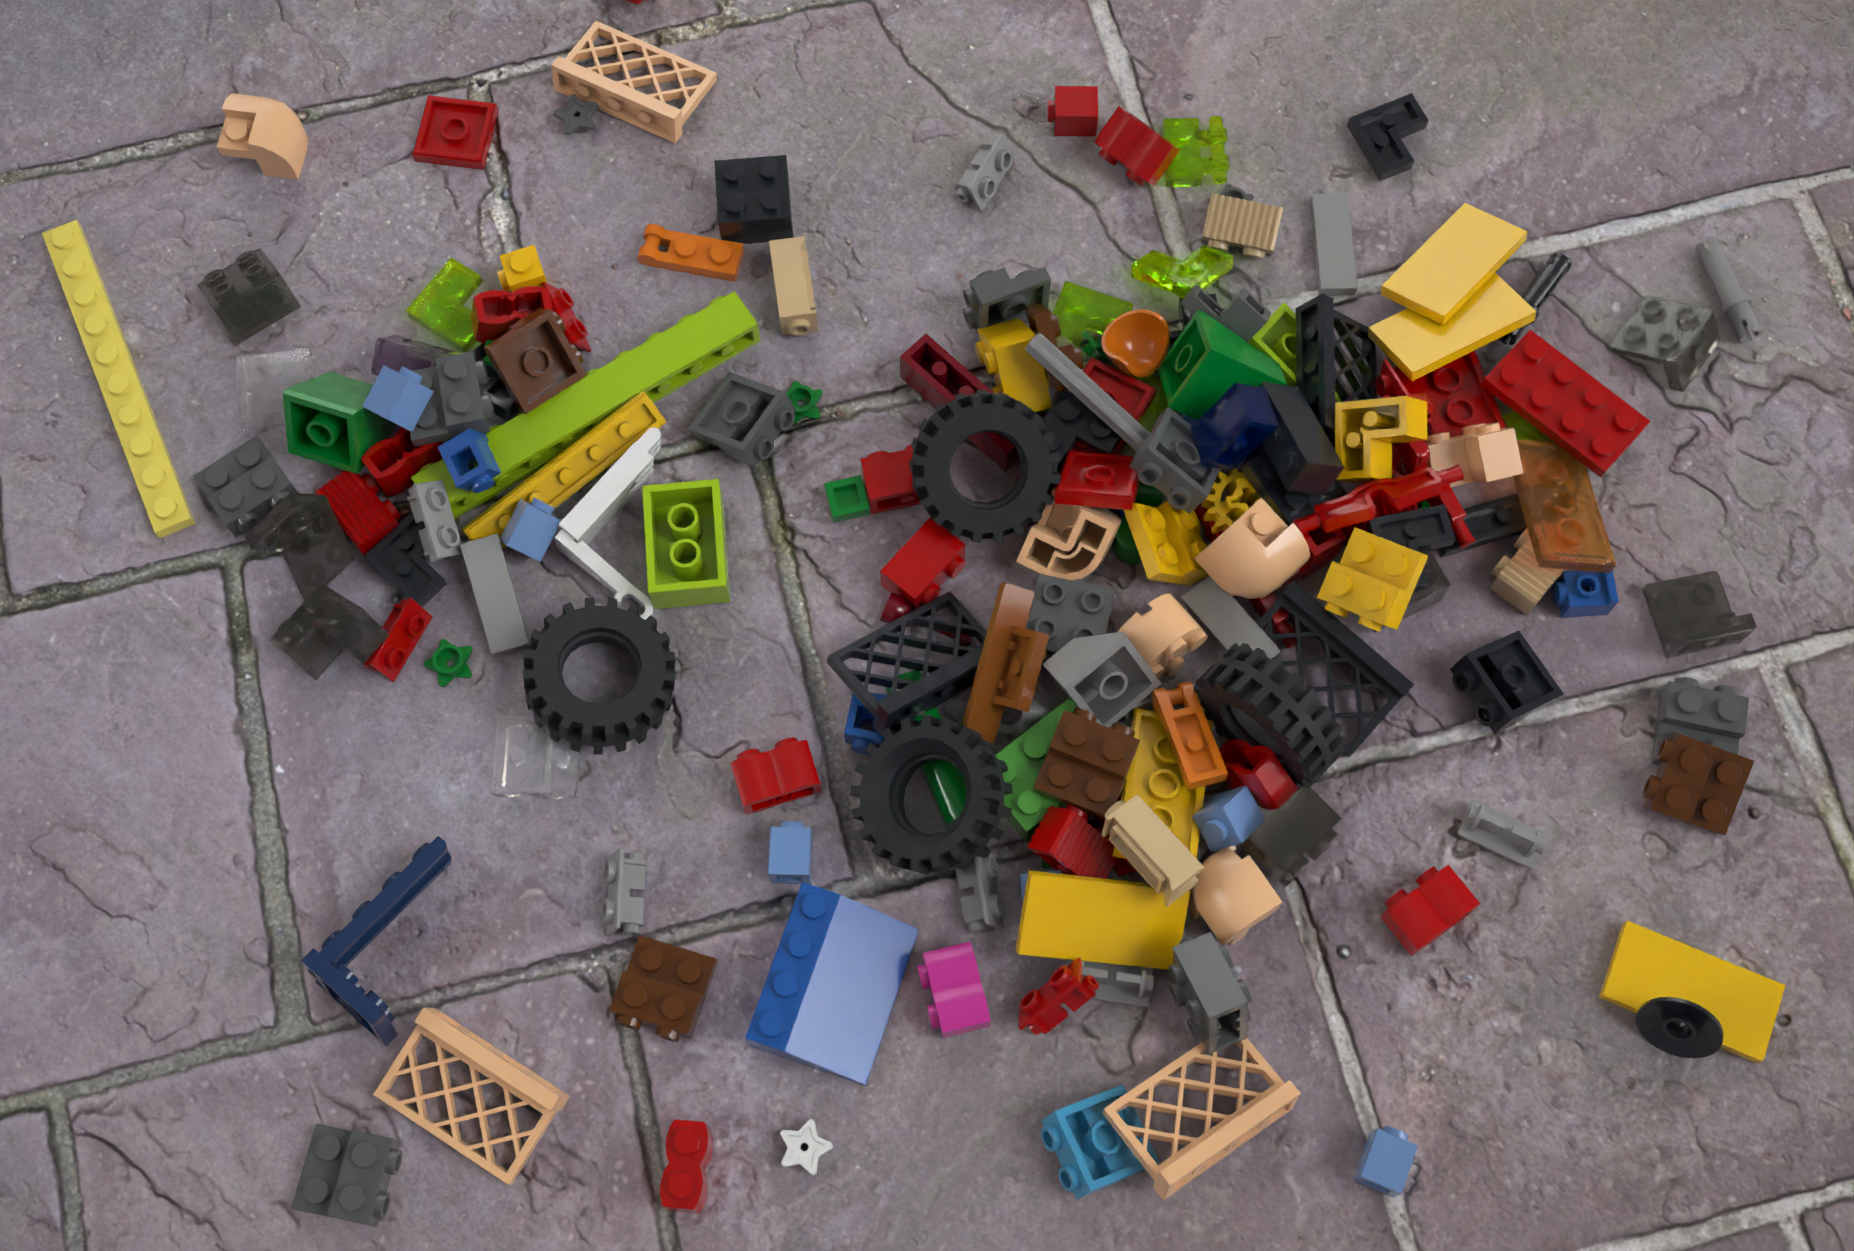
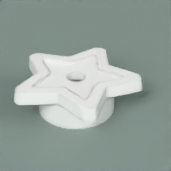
[780,1119,833,1175]

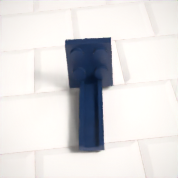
[301,836,452,1047]

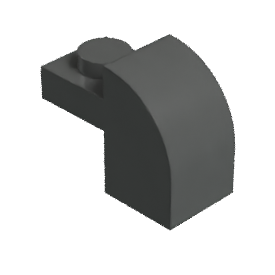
[1181,284,1271,342]

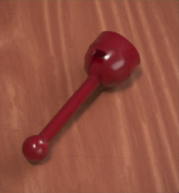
[880,593,972,647]

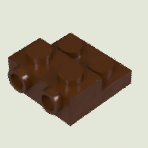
[1024,302,1084,391]
[483,308,587,414]
[1033,708,1140,820]
[1642,732,1754,835]
[609,935,718,1042]

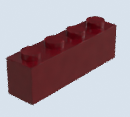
[900,333,1020,472]

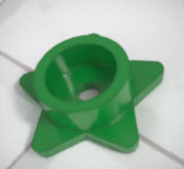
[1081,331,1115,365]
[786,381,823,425]
[424,639,473,687]

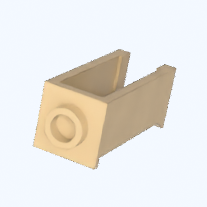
[769,236,818,336]
[1101,795,1204,907]

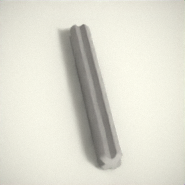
[1025,333,1150,452]

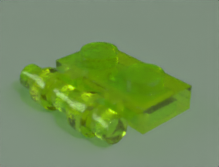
[1162,116,1230,187]

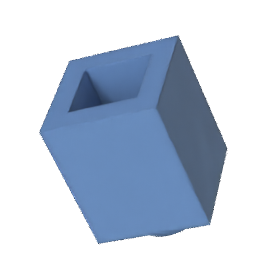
[362,365,434,432]
[500,497,561,562]
[1192,785,1265,852]
[768,821,813,884]
[1353,1126,1418,1198]

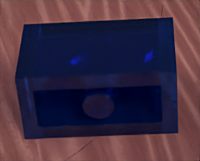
[1190,383,1279,471]

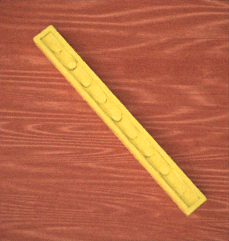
[42,220,196,538]

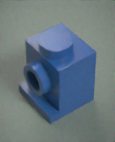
[438,428,501,493]
[1552,565,1619,618]
[844,692,889,755]

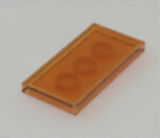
[1513,440,1616,573]

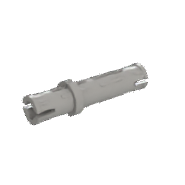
[1696,238,1764,342]

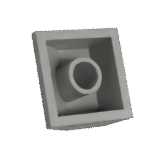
[1043,632,1162,728]

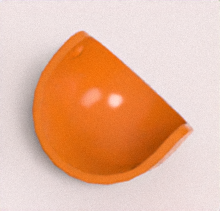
[1101,309,1170,377]

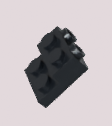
[1450,630,1564,734]

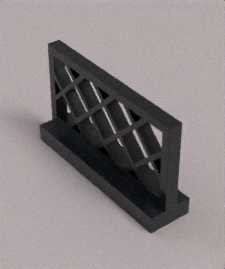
[1295,293,1377,447]
[1257,581,1415,757]
[827,591,987,737]

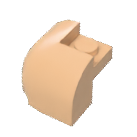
[217,93,308,180]
[1016,487,1121,580]
[1194,498,1310,599]
[1188,845,1282,945]

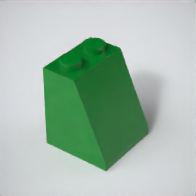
[1158,309,1287,441]
[282,372,397,474]

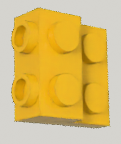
[1123,501,1209,586]
[1317,527,1428,632]

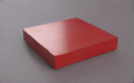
[412,95,499,170]
[1055,451,1140,510]

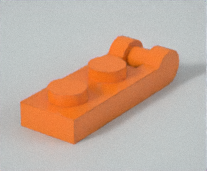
[637,224,744,282]
[1151,681,1228,790]

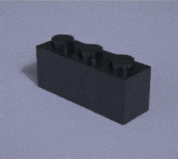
[1243,382,1345,495]

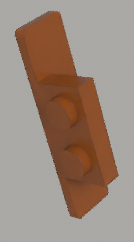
[962,582,1049,743]

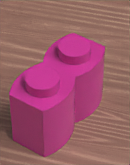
[917,941,991,1039]

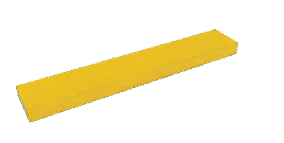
[462,391,667,548]

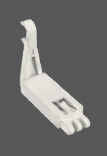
[555,427,661,620]

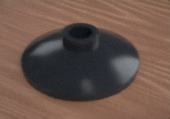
[1636,997,1724,1058]

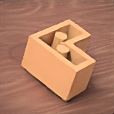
[1426,422,1523,487]

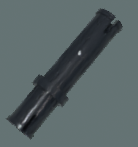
[1498,253,1572,345]

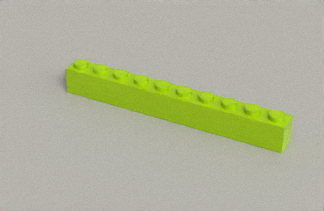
[411,291,761,520]

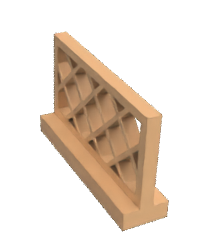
[551,21,717,144]
[373,1007,570,1185]
[1102,1038,1301,1201]

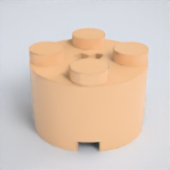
[1118,593,1208,679]

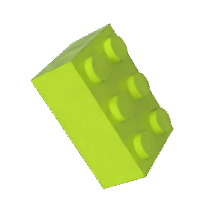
[642,479,731,609]

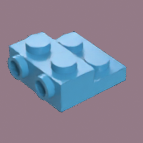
[1041,1085,1159,1200]

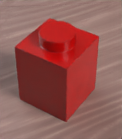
[1047,86,1099,136]

